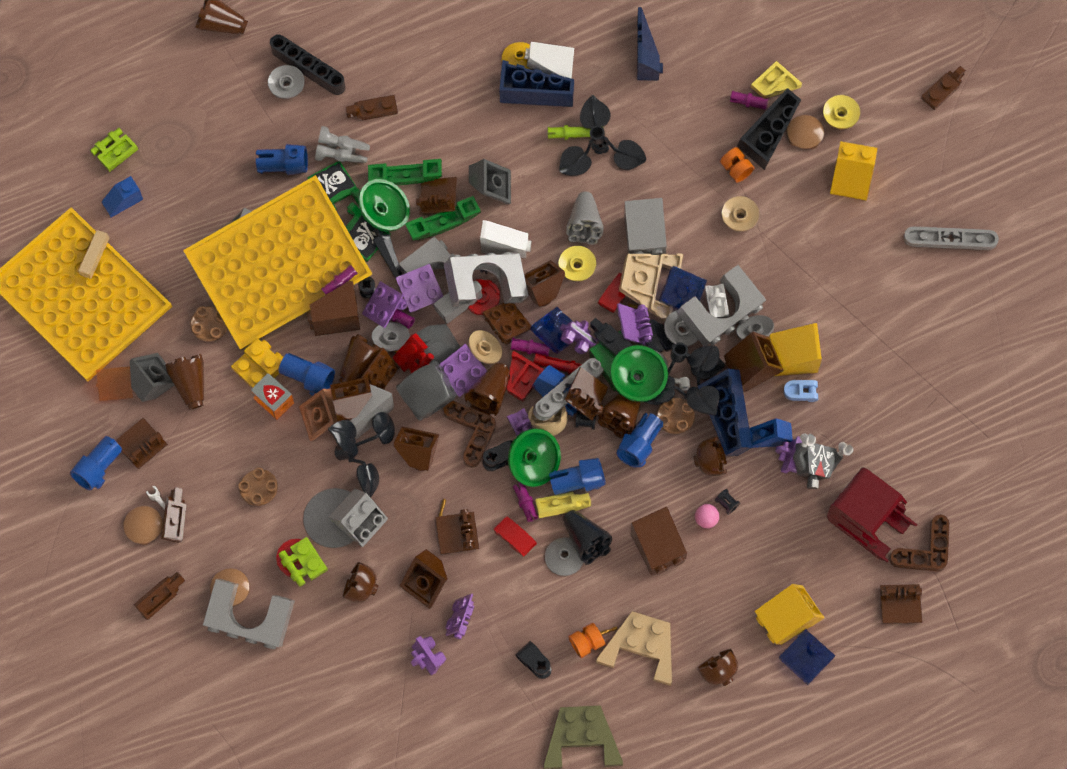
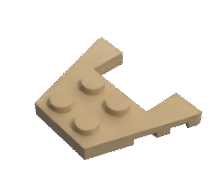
[619,253,683,322]
[596,611,672,686]

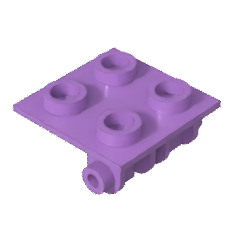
[395,264,443,313]
[362,281,407,328]
[617,303,653,346]
[440,343,487,397]
[446,594,474,639]

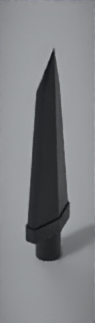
[372,228,402,278]

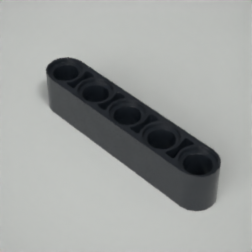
[270,34,346,95]

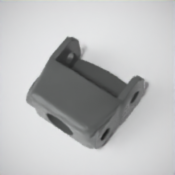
[396,361,457,421]

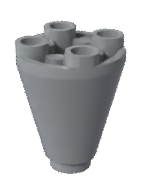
[566,192,604,245]

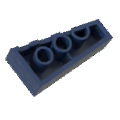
[499,60,574,107]
[698,369,753,456]

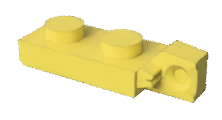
[535,492,591,518]

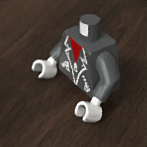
[793,433,853,489]

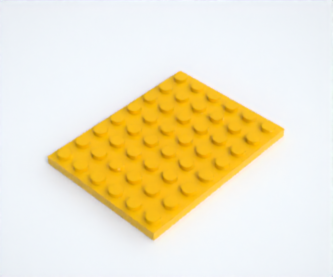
[183,175,373,350]
[0,207,172,382]

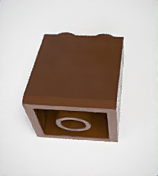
[307,281,360,336]
[724,332,784,392]
[630,506,687,575]

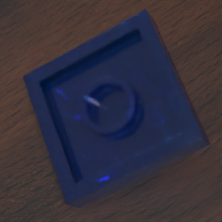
[659,266,707,310]
[530,307,574,354]
[779,629,836,685]

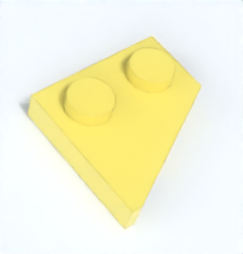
[751,61,802,99]

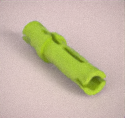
[547,125,591,140]

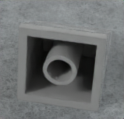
[624,198,667,255]
[350,384,394,439]

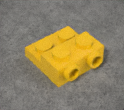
[231,338,283,388]

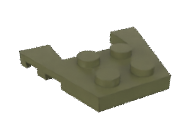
[544,706,623,769]

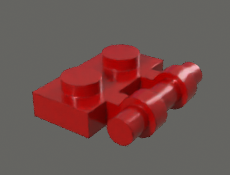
[392,333,434,374]

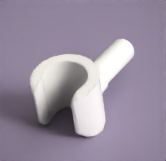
[674,377,690,391]
[146,486,165,510]

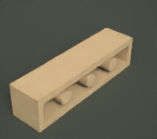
[78,230,109,279]

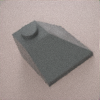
[469,159,511,205]
[412,324,460,364]
[130,353,175,402]

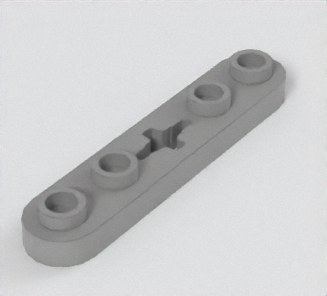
[904,227,999,250]
[533,358,603,421]

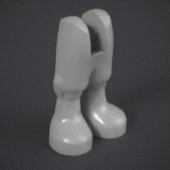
[315,126,370,163]

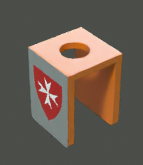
[251,374,294,420]

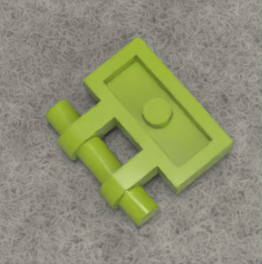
[90,128,139,172]
[279,537,328,587]

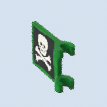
[307,161,360,210]
[346,202,391,262]

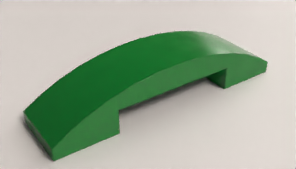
[368,159,442,185]
[405,196,481,240]

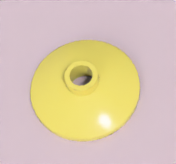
[823,95,860,129]
[559,246,596,281]

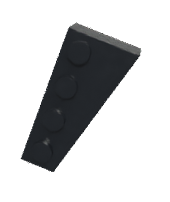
[737,88,801,170]

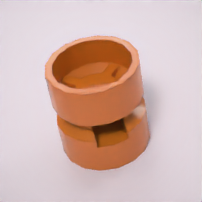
[720,147,755,183]
[568,622,605,658]

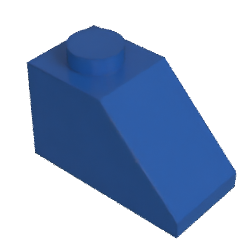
[102,176,143,217]
[750,418,793,448]

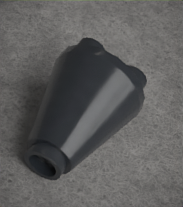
[563,510,612,565]

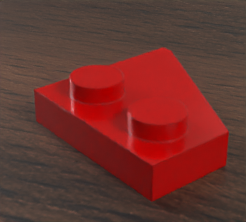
[507,351,544,402]

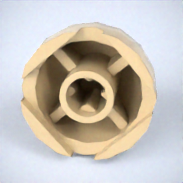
[528,406,568,436]

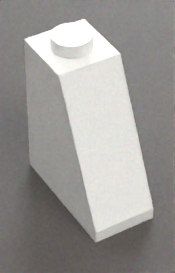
[524,42,574,78]
[480,220,532,258]

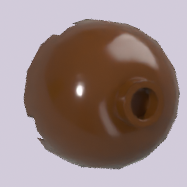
[693,437,727,476]
[343,562,379,602]
[698,648,738,686]

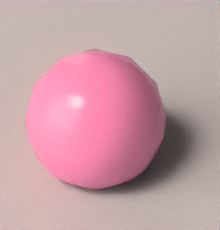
[695,504,719,529]

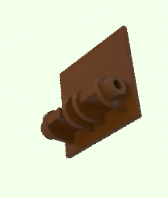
[416,177,457,215]
[483,303,533,345]
[361,347,399,390]
[564,367,608,420]
[115,418,168,469]
[435,509,479,555]
[880,584,922,624]

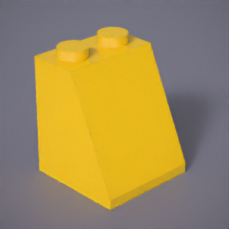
[830,141,878,201]
[769,323,822,376]
[755,584,825,645]

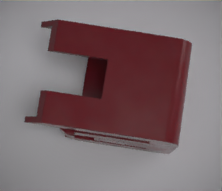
[827,467,918,562]

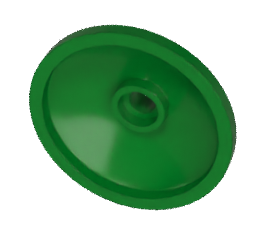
[358,179,410,232]
[610,345,668,402]
[508,428,561,487]

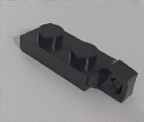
[590,318,633,357]

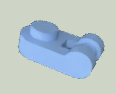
[783,380,818,402]

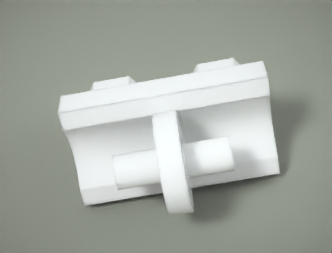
[705,284,729,318]

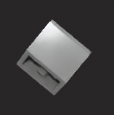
[329,488,388,547]

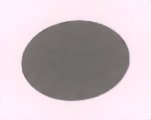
[303,488,353,548]

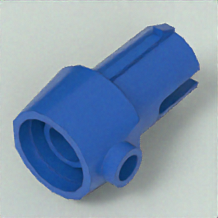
[256,144,308,175]
[279,353,335,396]
[532,365,578,416]
[616,413,663,467]
[70,436,122,490]
[549,458,606,495]

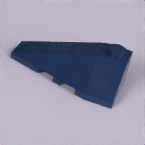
[637,7,663,81]

